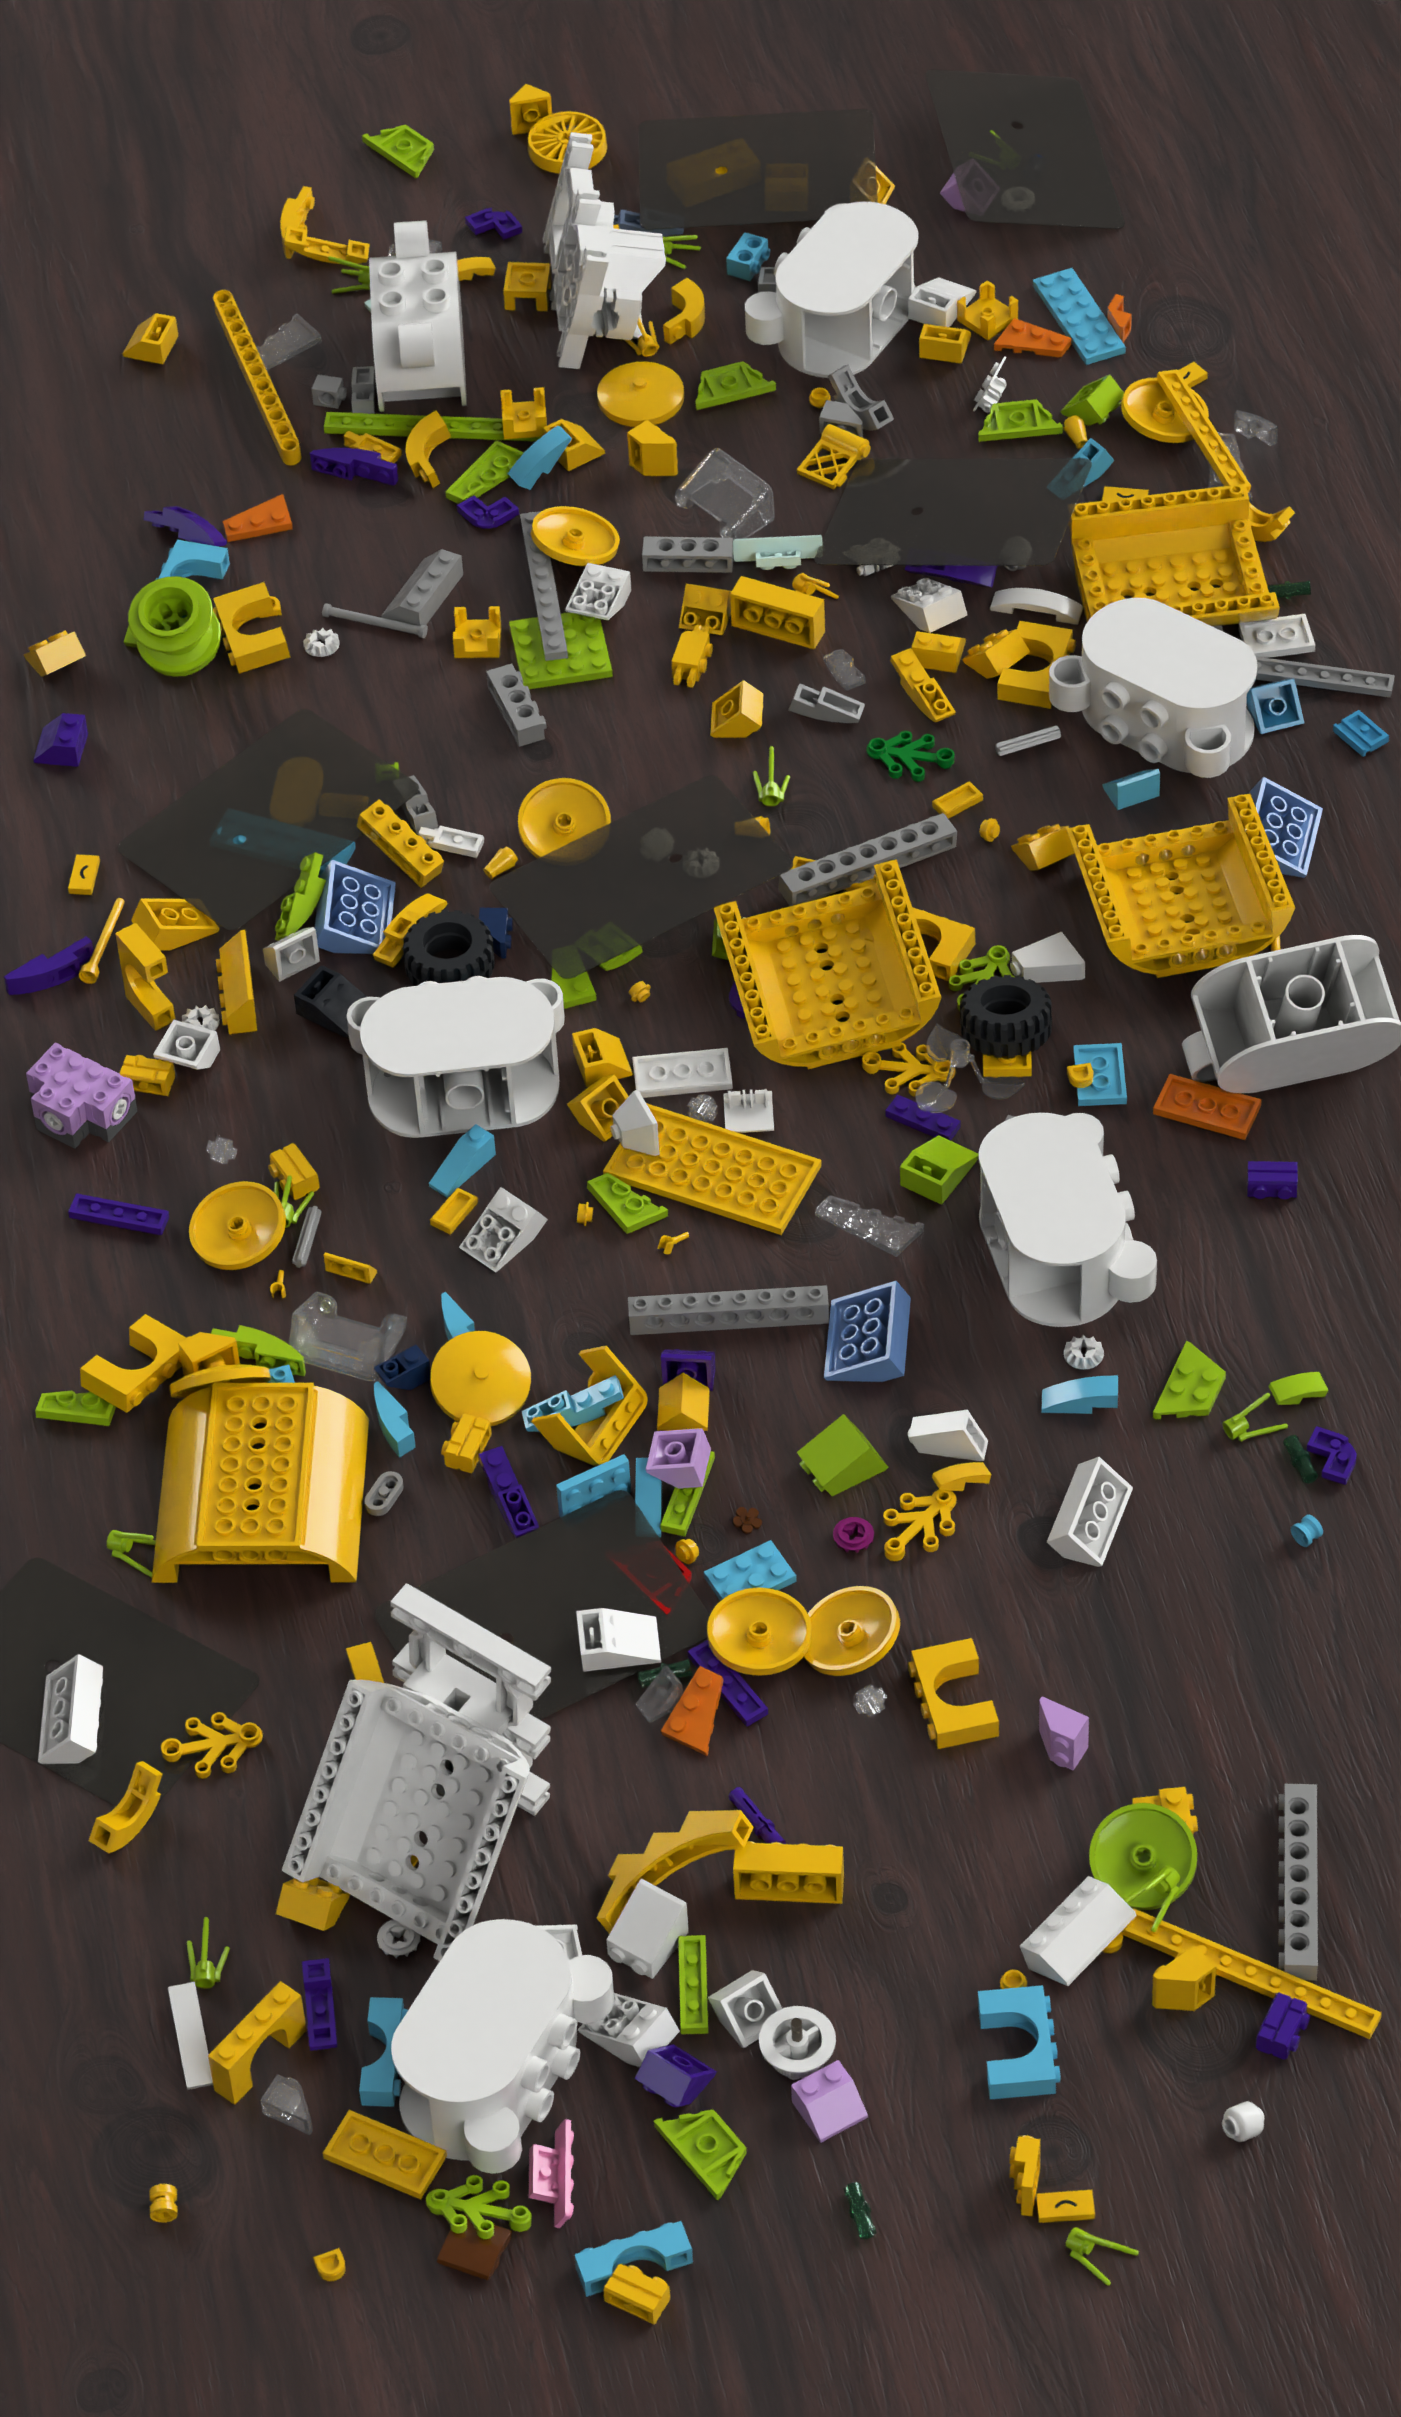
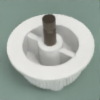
[759,2006,836,2080]

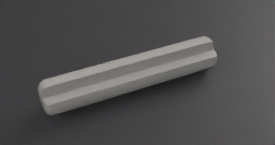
[995,725,1061,756]
[292,1206,322,1268]

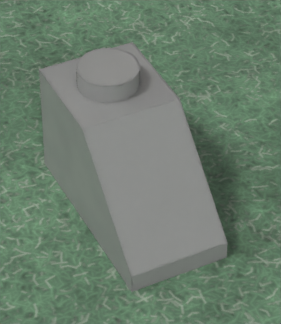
[819,400,863,438]

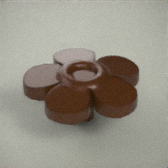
[732,1507,762,1534]

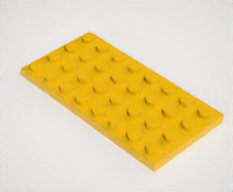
[603,1103,821,1235]

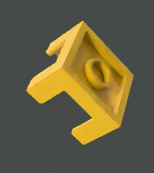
[503,262,552,311]
[957,281,1018,341]
[501,387,547,439]
[453,606,501,658]

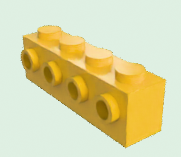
[356,799,444,888]

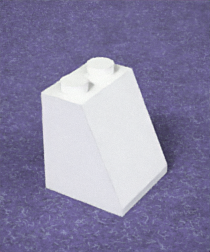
[607,1879,689,1979]

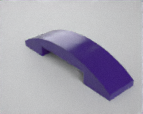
[302,1958,337,2051]

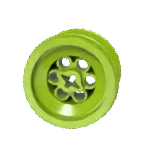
[128,576,221,677]

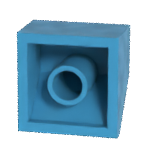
[1246,679,1304,734]

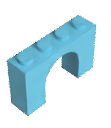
[155,539,230,618]
[978,1985,1061,2099]

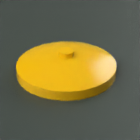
[597,362,684,427]
[1121,378,1209,443]
[531,506,620,566]
[518,778,611,866]
[189,1181,286,1270]
[430,1331,531,1426]
[170,1361,271,1398]
[804,1586,900,1676]
[707,1588,812,1676]

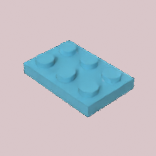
[1073,1043,1127,1106]
[556,1454,631,1522]
[704,1540,797,1601]

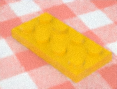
[323,2110,447,2200]

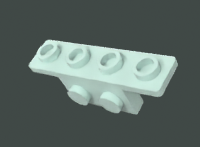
[733,535,823,570]

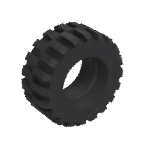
[403,910,495,986]
[960,975,1052,1058]

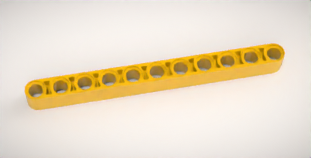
[213,290,301,465]

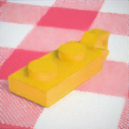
[343,431,402,463]

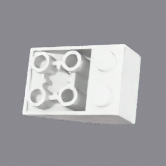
[908,277,976,327]
[565,563,631,620]
[891,578,968,633]
[459,1187,548,1272]
[576,1608,661,1672]
[578,1993,680,2067]

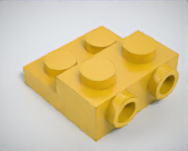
[1132,1787,1198,1834]
[1009,2135,1040,2216]

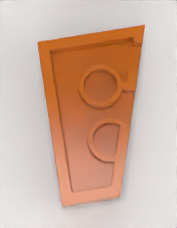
[994,318,1072,357]
[223,494,293,542]
[661,1666,724,1756]

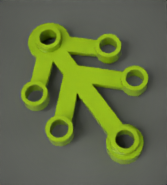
[949,945,1015,1011]
[426,2175,531,2239]

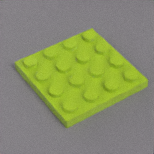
[509,612,613,689]

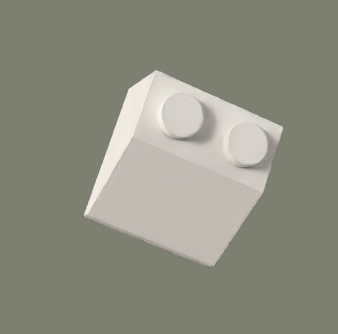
[263,927,320,982]
[153,1020,220,1070]
[708,1970,782,2048]

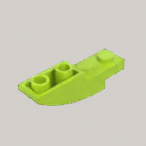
[275,852,326,941]
[211,1325,306,1376]

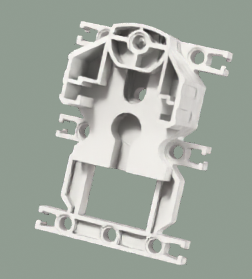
[543,132,666,369]
[391,1583,551,1816]

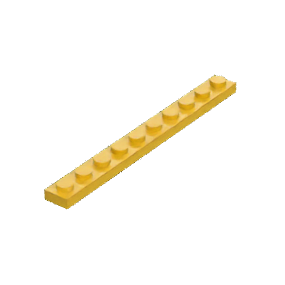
[1122,1908,1382,2039]

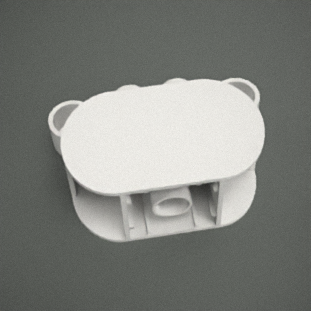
[745,202,918,378]
[369,220,467,412]
[1049,598,1257,778]
[1182,935,1401,1093]
[346,976,565,1138]
[979,1113,1157,1327]
[391,1919,614,2174]

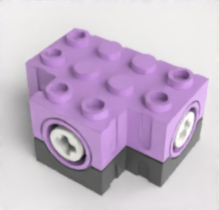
[26,1043,137,1149]

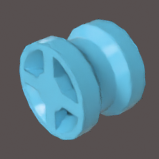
[1290,1515,1323,1547]

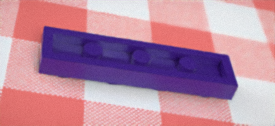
[68,1193,169,1235]
[688,1640,768,1727]

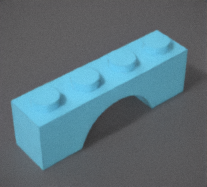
[359,1997,408,2107]
[574,2221,693,2297]

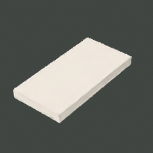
[632,1048,733,1098]

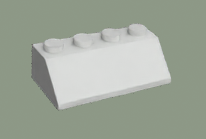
[1047,1457,1133,1567]
[38,1654,103,1764]
[1020,1876,1137,1986]

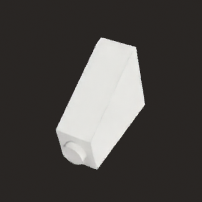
[1010,932,1085,983]
[908,1410,988,1461]

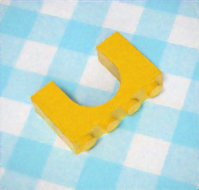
[213,582,290,674]
[997,621,1076,709]
[865,907,976,981]
[115,923,175,1031]
[80,1314,186,1413]
[908,1638,999,1749]
[208,1981,307,2105]

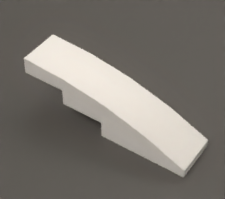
[168,1982,213,2090]

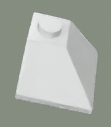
[610,1090,660,1156]

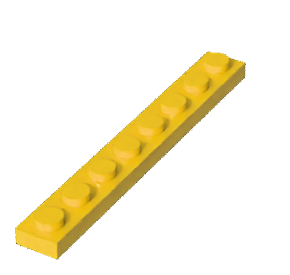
[1156,369,1251,493]

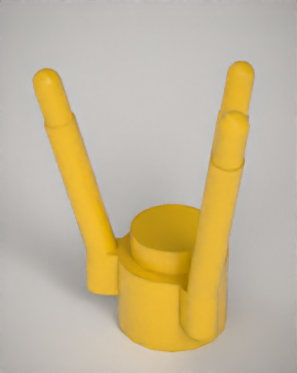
[625,318,659,357]
[792,573,839,599]

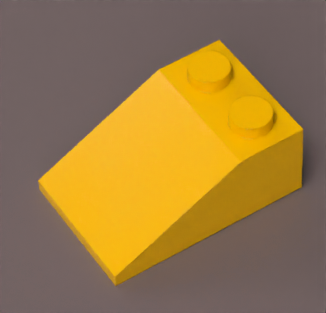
[131,899,219,950]

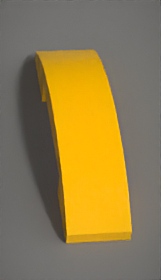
[284,226,370,264]

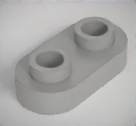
[365,1471,403,1516]

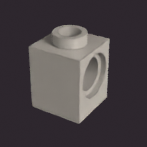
[312,375,347,409]

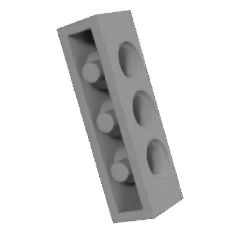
[642,537,734,573]
[486,663,547,747]

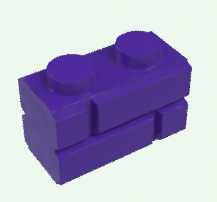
[1247,1161,1298,1199]
[1256,1992,1310,2060]

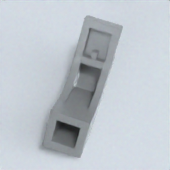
[828,365,894,431]

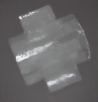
[687,1094,718,1123]
[206,1136,238,1164]
[853,1684,887,1717]

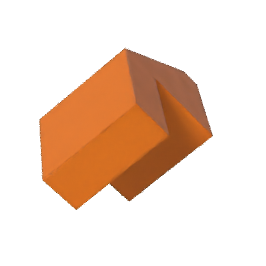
[1107,294,1132,343]

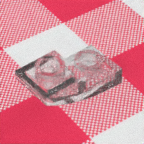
[1234,411,1278,446]
[823,649,866,691]

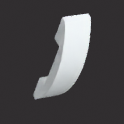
[990,588,1083,625]

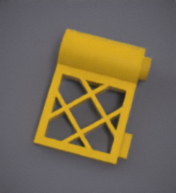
[797,424,871,489]

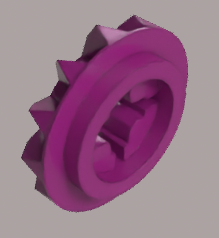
[833,1517,874,1553]

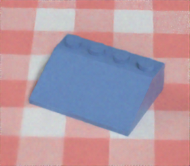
[1249,777,1323,878]
[315,859,396,954]
[824,1281,911,1382]

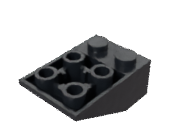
[294,965,367,1039]

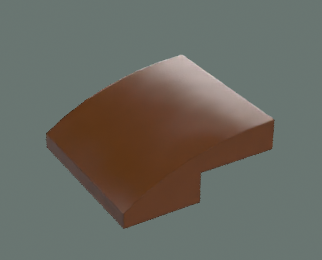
[437,2214,512,2280]

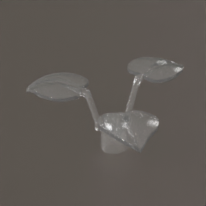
[916,1024,1025,1113]

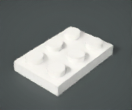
[1238,614,1315,658]

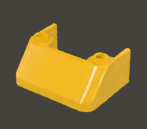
[531,1345,648,1466]

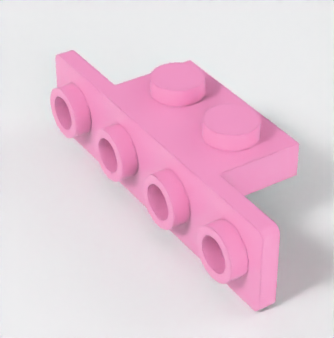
[529,2119,574,2228]

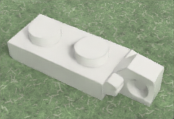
[418,826,484,858]

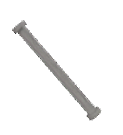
[322,603,428,638]

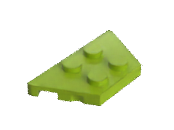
[362,125,434,178]
[695,361,776,410]
[978,399,1063,442]
[1153,1341,1226,1419]
[654,2109,747,2200]

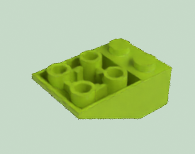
[900,1135,979,1205]

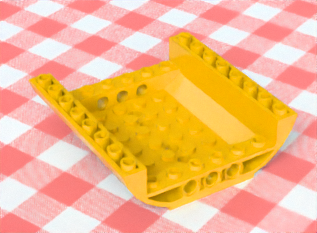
[1068,484,1280,627]
[1066,794,1295,978]
[713,859,941,1069]
[152,1383,369,1583]

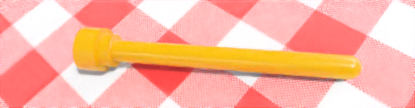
[79,898,125,984]

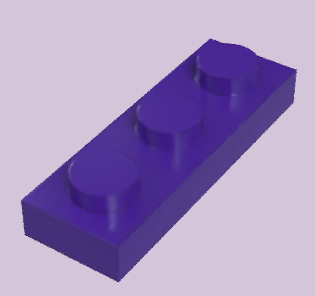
[885,1094,961,1141]

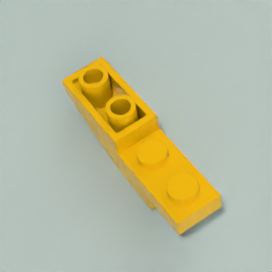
[281,186,315,259]
[890,648,956,723]
[373,893,448,968]

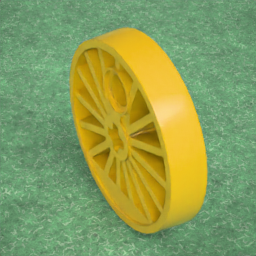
[528,112,607,174]

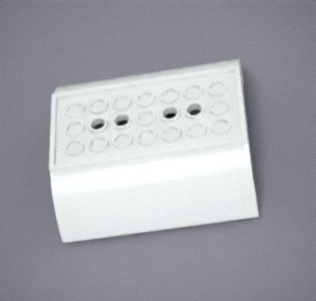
[281,1680,530,1961]

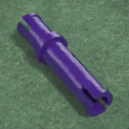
[728,1787,786,1844]

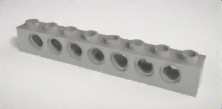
[778,813,957,906]
[628,1285,829,1335]
[1279,1784,1318,1981]

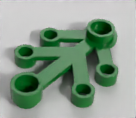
[866,731,955,782]

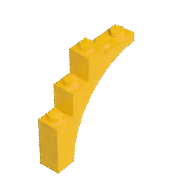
[597,1810,753,1934]

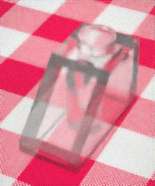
[260,2074,313,2135]

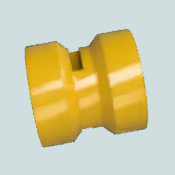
[149,2184,177,2222]

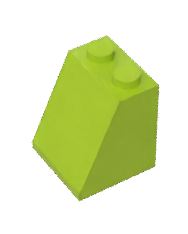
[797,1414,889,1496]

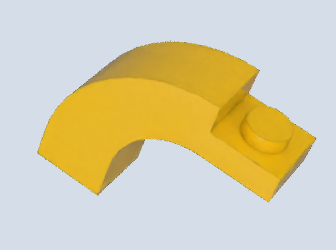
[663,278,705,345]
[406,410,451,488]
[1249,502,1295,542]
[89,1761,163,1853]

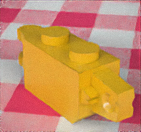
[671,625,713,688]

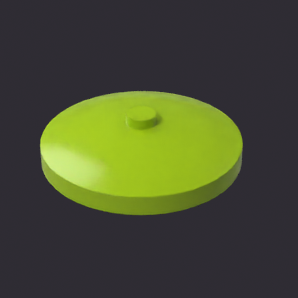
[1089,1803,1197,1910]

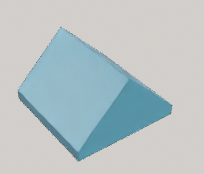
[1102,769,1160,810]

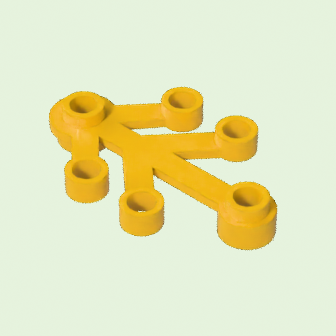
[862,1042,955,1097]
[883,1490,956,1561]
[161,1712,263,1779]

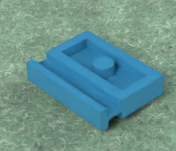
[1333,710,1389,757]

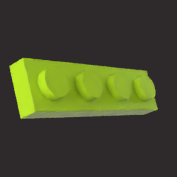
[660,1451,715,1537]
[679,1935,708,2034]

